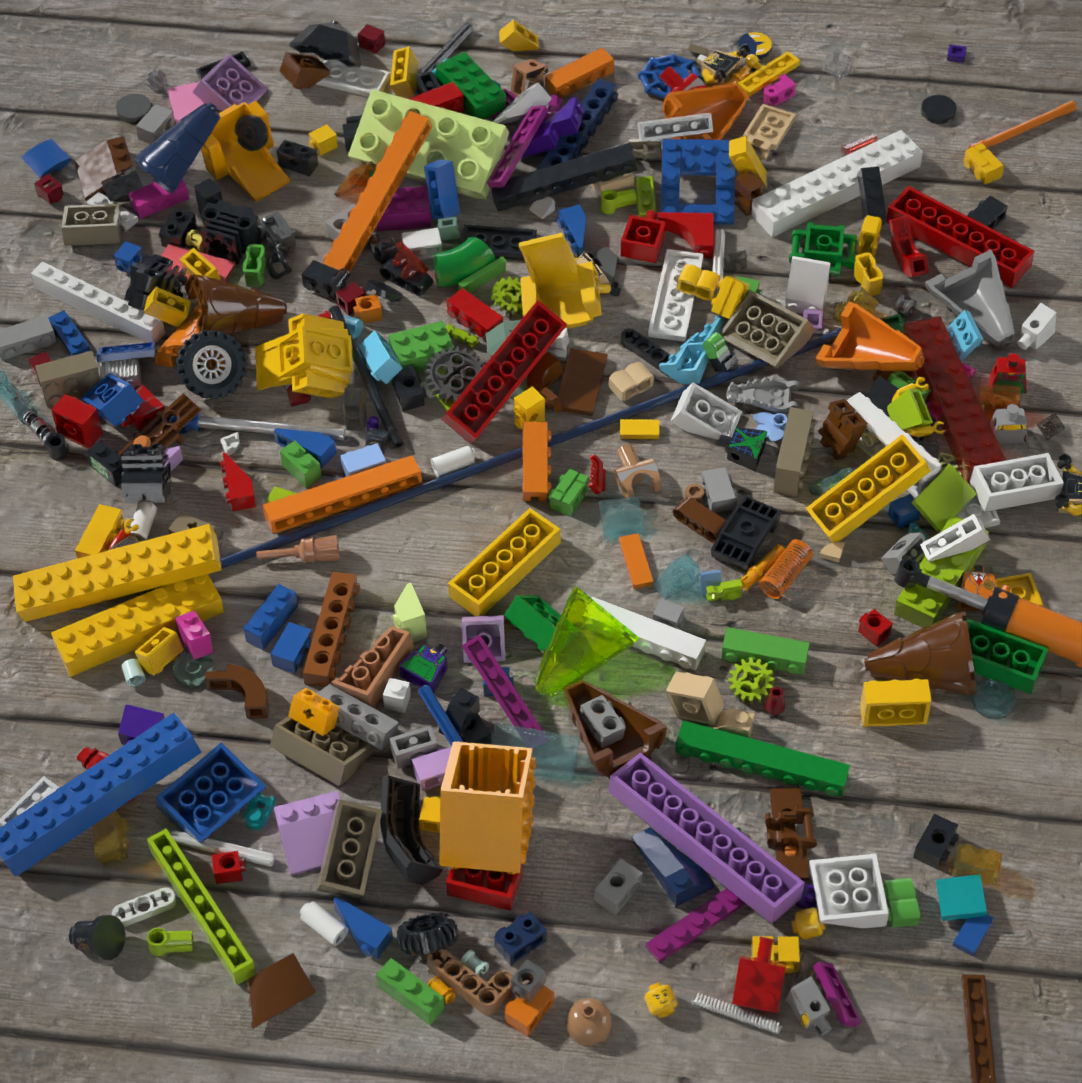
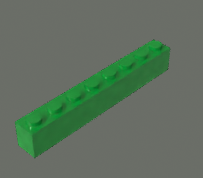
[675,721,850,797]

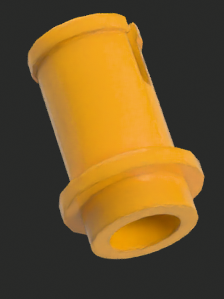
[428,976,456,1004]

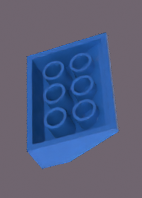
[156,742,266,843]

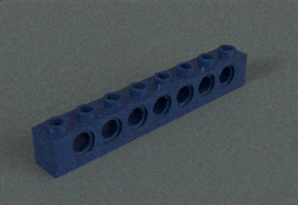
[536,79,619,170]

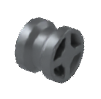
[894,295,917,318]

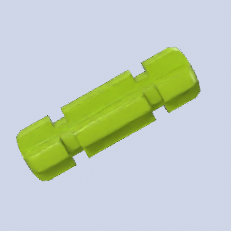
[446,324,479,347]

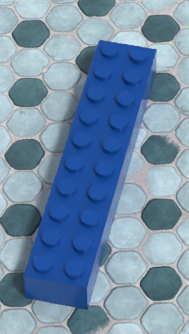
[0,713,202,877]

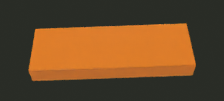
[619,533,653,589]

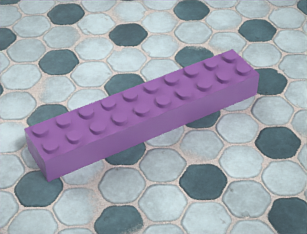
[609,753,805,924]

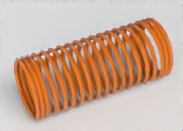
[759,539,813,599]

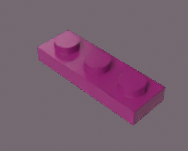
[813,962,862,1027]

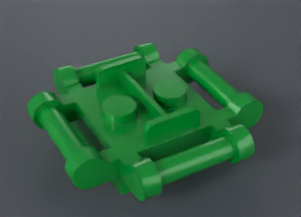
[789,222,858,277]

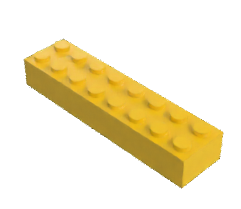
[51,574,224,677]

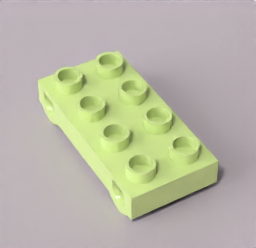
[348,89,509,200]

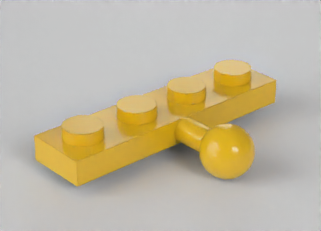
[737,51,800,97]

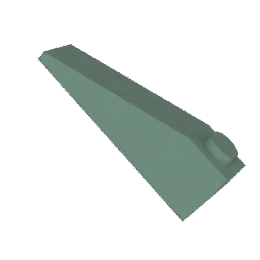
[486,320,528,399]

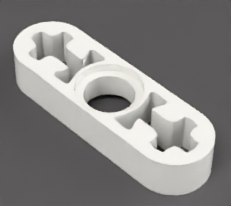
[112,888,176,927]

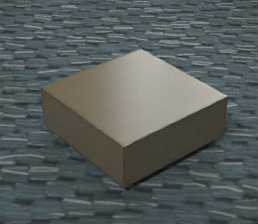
[688,44,709,57]

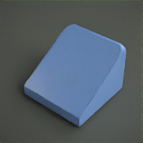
[700,570,722,596]

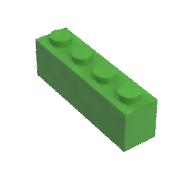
[721,627,810,675]

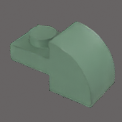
[438,215,460,241]

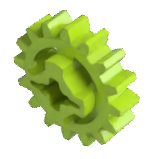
[491,276,523,316]
[728,658,774,704]

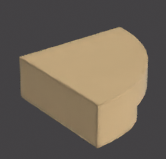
[819,542,845,563]

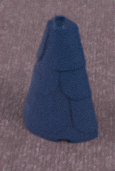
[136,102,220,195]

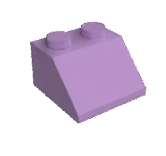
[462,615,506,663]

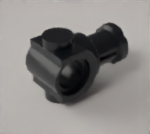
[366,231,398,265]

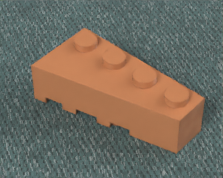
[332,626,414,708]

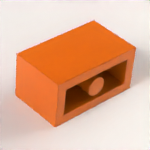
[504,981,555,1037]

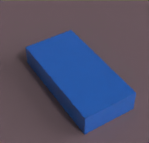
[953,914,994,956]

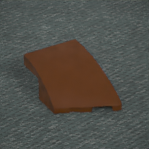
[247,953,316,1029]

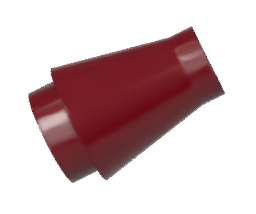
[765,687,786,715]

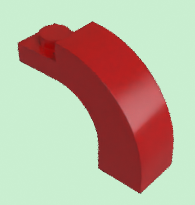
[889,216,929,277]

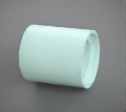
[122,659,146,687]

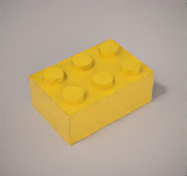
[860,679,931,727]

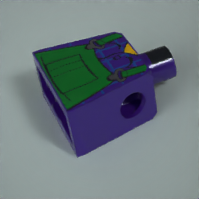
[399,643,448,693]

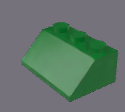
[504,595,581,653]

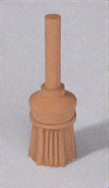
[257,535,340,564]

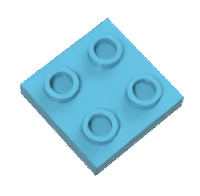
[940,310,983,364]

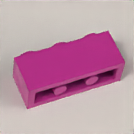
[128,180,189,219]

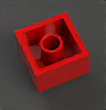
[51,394,103,449]

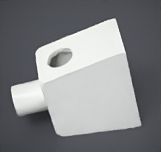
[1017,303,1057,350]

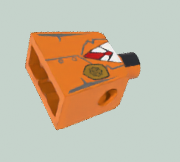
[957,565,996,612]

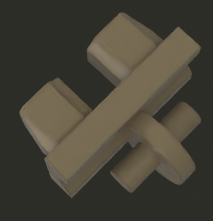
[629,139,661,160]

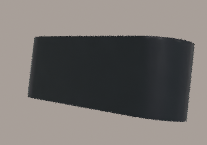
[379,256,434,296]

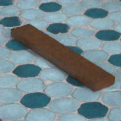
[961,975,996,1083]

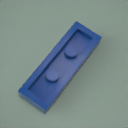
[48,310,91,356]

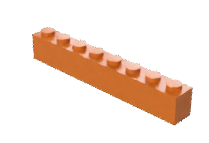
[263,455,422,534]

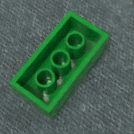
[436,51,506,120]
[967,619,1049,694]

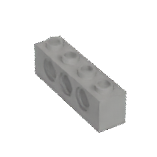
[317,684,399,750]

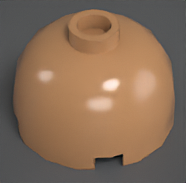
[566,998,612,1047]

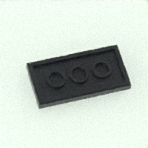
[460,224,537,261]

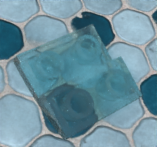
[809,468,855,496]

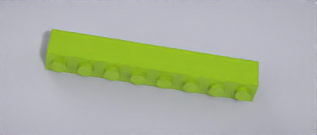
[147,828,256,986]

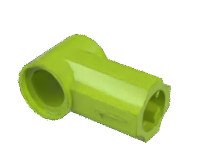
[600,188,637,214]
[147,927,193,956]

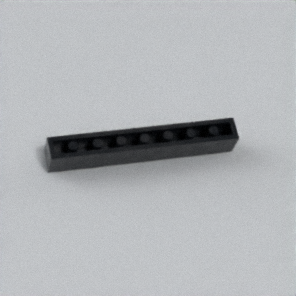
[491,143,638,212]

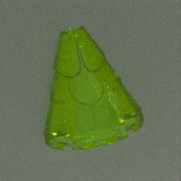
[534,586,639,697]

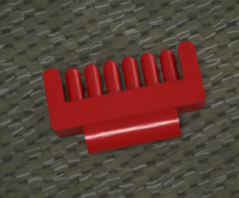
[588,454,606,495]

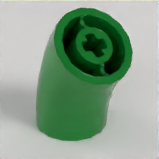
[434,237,495,288]

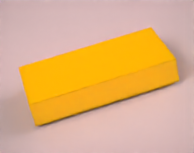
[620,419,659,439]

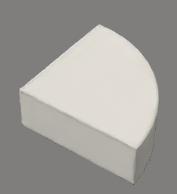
[220,432,240,456]

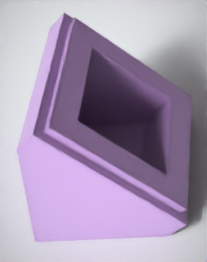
[803,310,823,330]

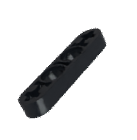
[621,328,670,377]

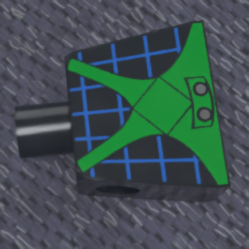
[718,427,768,471]

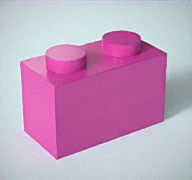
[175,611,213,660]

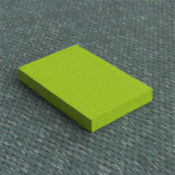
[911,464,977,532]

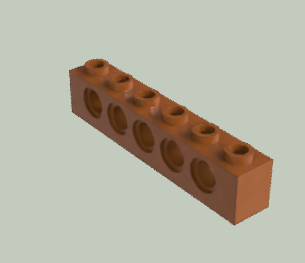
[303,571,360,687]

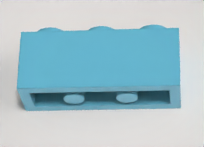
[359,330,402,384]

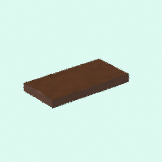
[558,348,608,416]

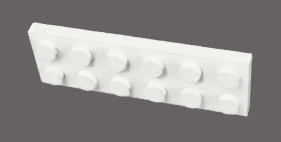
[648,249,704,342]

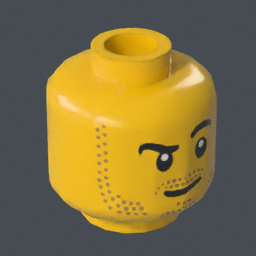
[644,982,678,1019]

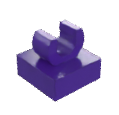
[796,884,818,910]

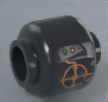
[69,921,94,950]

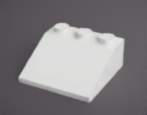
[809,854,889,928]

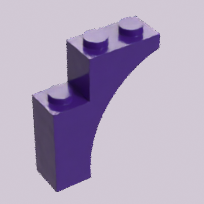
[512,97,584,158]

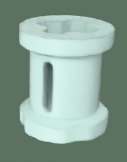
[460,950,489,978]

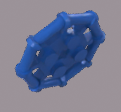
[638,53,704,99]

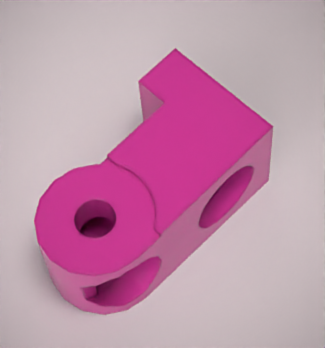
[763,74,796,106]

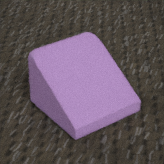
[166,446,183,471]

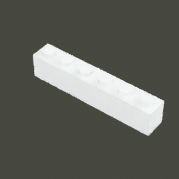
[581,597,706,671]

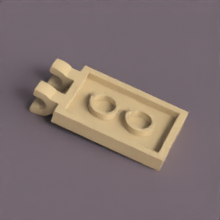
[743,104,796,161]

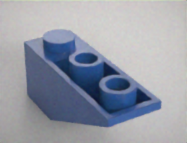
[557,204,586,257]

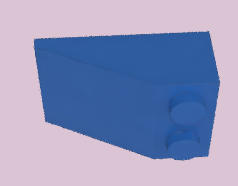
[80,373,143,427]

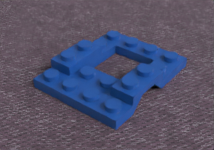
[661,139,735,225]

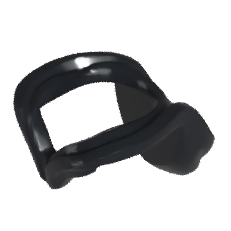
[267,243,292,279]

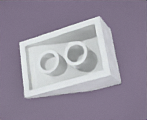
[492,83,552,124]
[785,256,830,314]
[671,382,742,440]

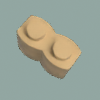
[608,362,654,401]

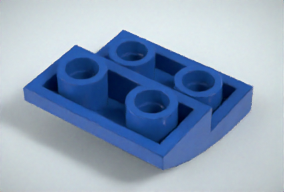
[21,138,72,179]

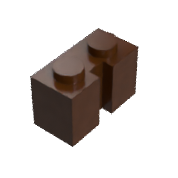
[734,170,763,216]

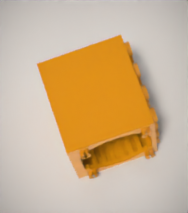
[439,742,536,874]

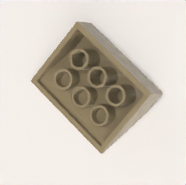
[720,290,816,368]
[270,717,376,786]

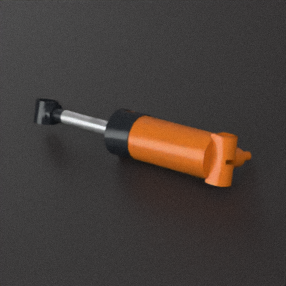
[894,559,1082,668]

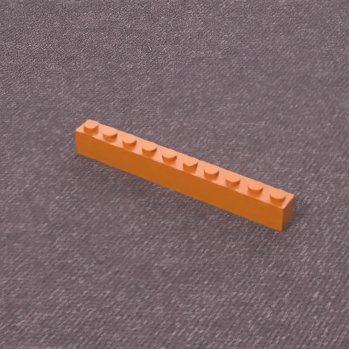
[323,111,432,273]

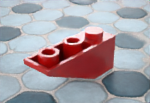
[220,453,256,511]

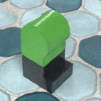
[703,333,738,372]

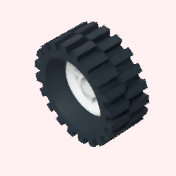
[176,330,247,399]

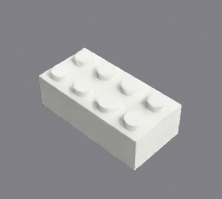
[970,453,1064,512]

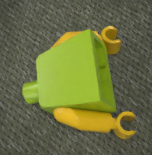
[887,377,945,437]

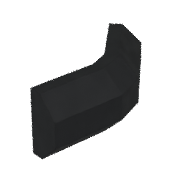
[380,775,443,885]

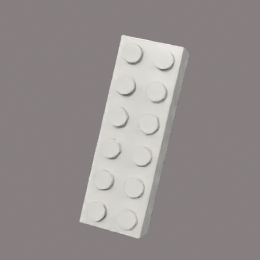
[843,392,941,498]

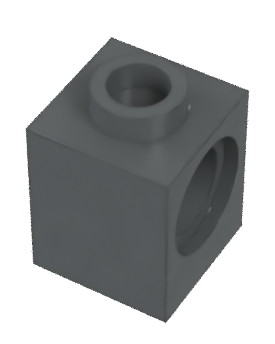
[511,960,546,1002]

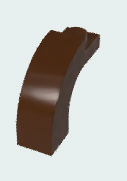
[527,351,564,414]
[205,664,269,718]

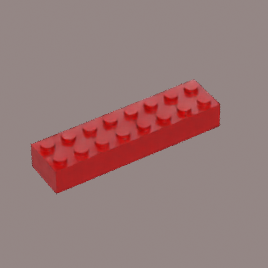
[886,186,1035,288]
[441,300,568,444]

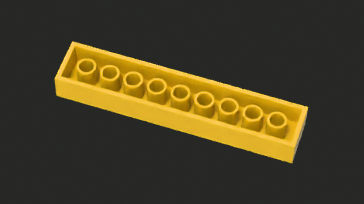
[12,524,222,622]

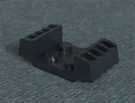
[711,495,782,572]

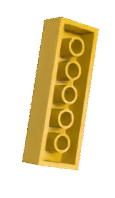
[806,434,931,543]
[448,508,561,617]

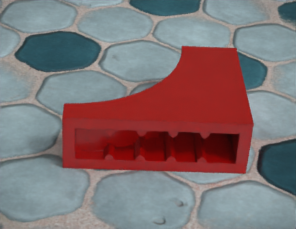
[658,212,713,258]

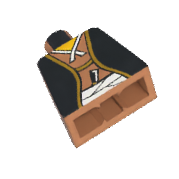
[511,59,548,97]

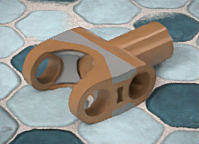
[614,444,662,500]

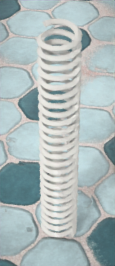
[692,993,782,1034]

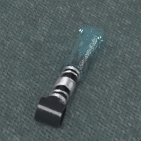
[0,370,68,460]

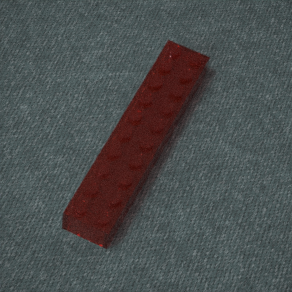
[902,316,1006,484]

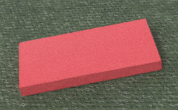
[161,244,236,282]

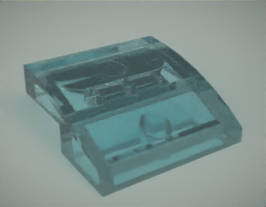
[598,496,645,540]

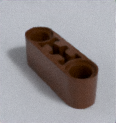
[672,497,726,544]

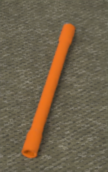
[968,101,1076,149]

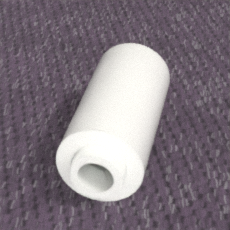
[431,446,477,477]
[131,500,157,542]
[300,902,348,946]

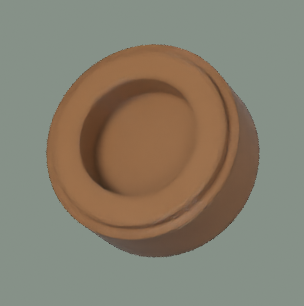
[685,484,705,503]

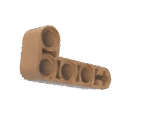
[426,950,513,1016]

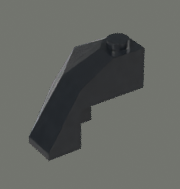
[289,21,361,67]

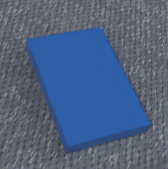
[96,342,157,362]

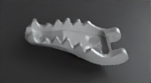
[726,377,800,414]

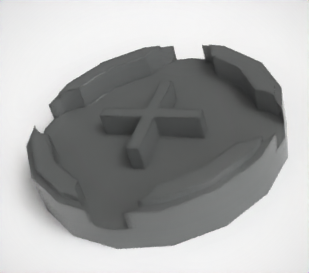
[116,94,151,123]

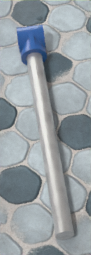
[170,412,345,440]

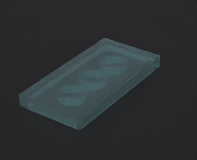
[491,722,580,781]

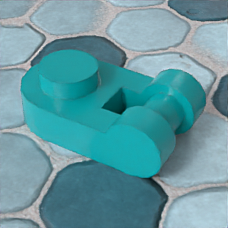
[244,792,277,831]

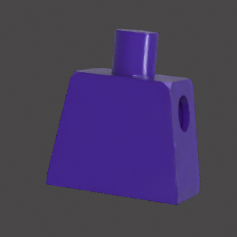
[118,704,165,745]

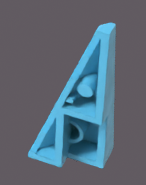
[659,315,724,384]

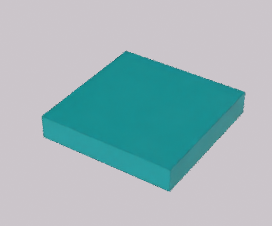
[936,874,987,921]

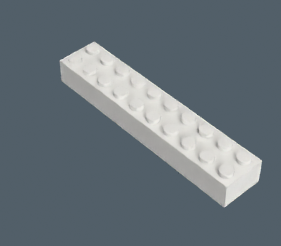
[751,130,923,238]

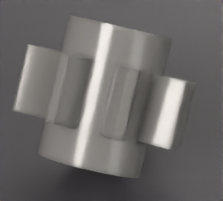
[145,69,167,91]

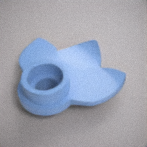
[753,412,787,442]

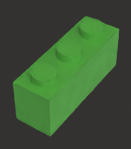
[376,958,445,1025]

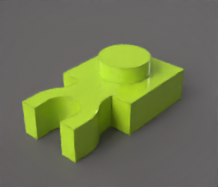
[706,579,743,602]

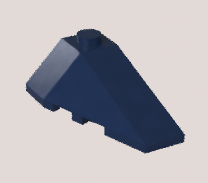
[631,827,714,907]

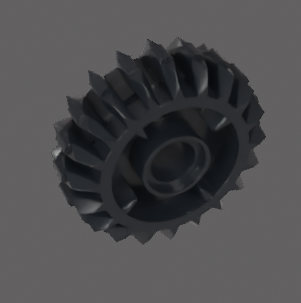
[396,912,458,956]

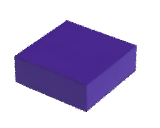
[947,44,967,63]

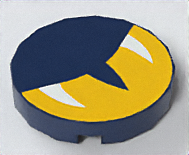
[738,32,772,60]

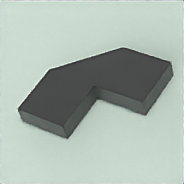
[592,246,618,283]

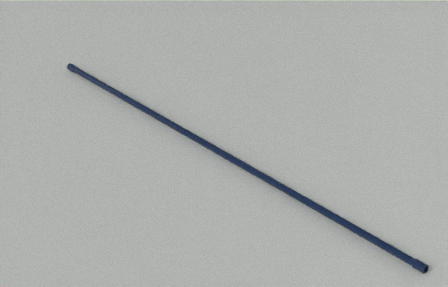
[142,327,843,594]

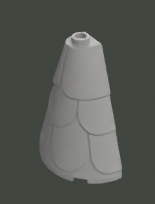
[925,250,1015,348]

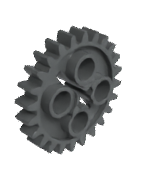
[425,346,484,403]

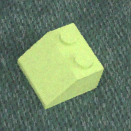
[392,583,427,642]

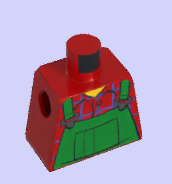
[989,353,1027,394]

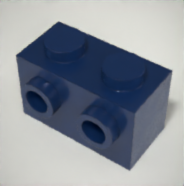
[494,911,547,966]

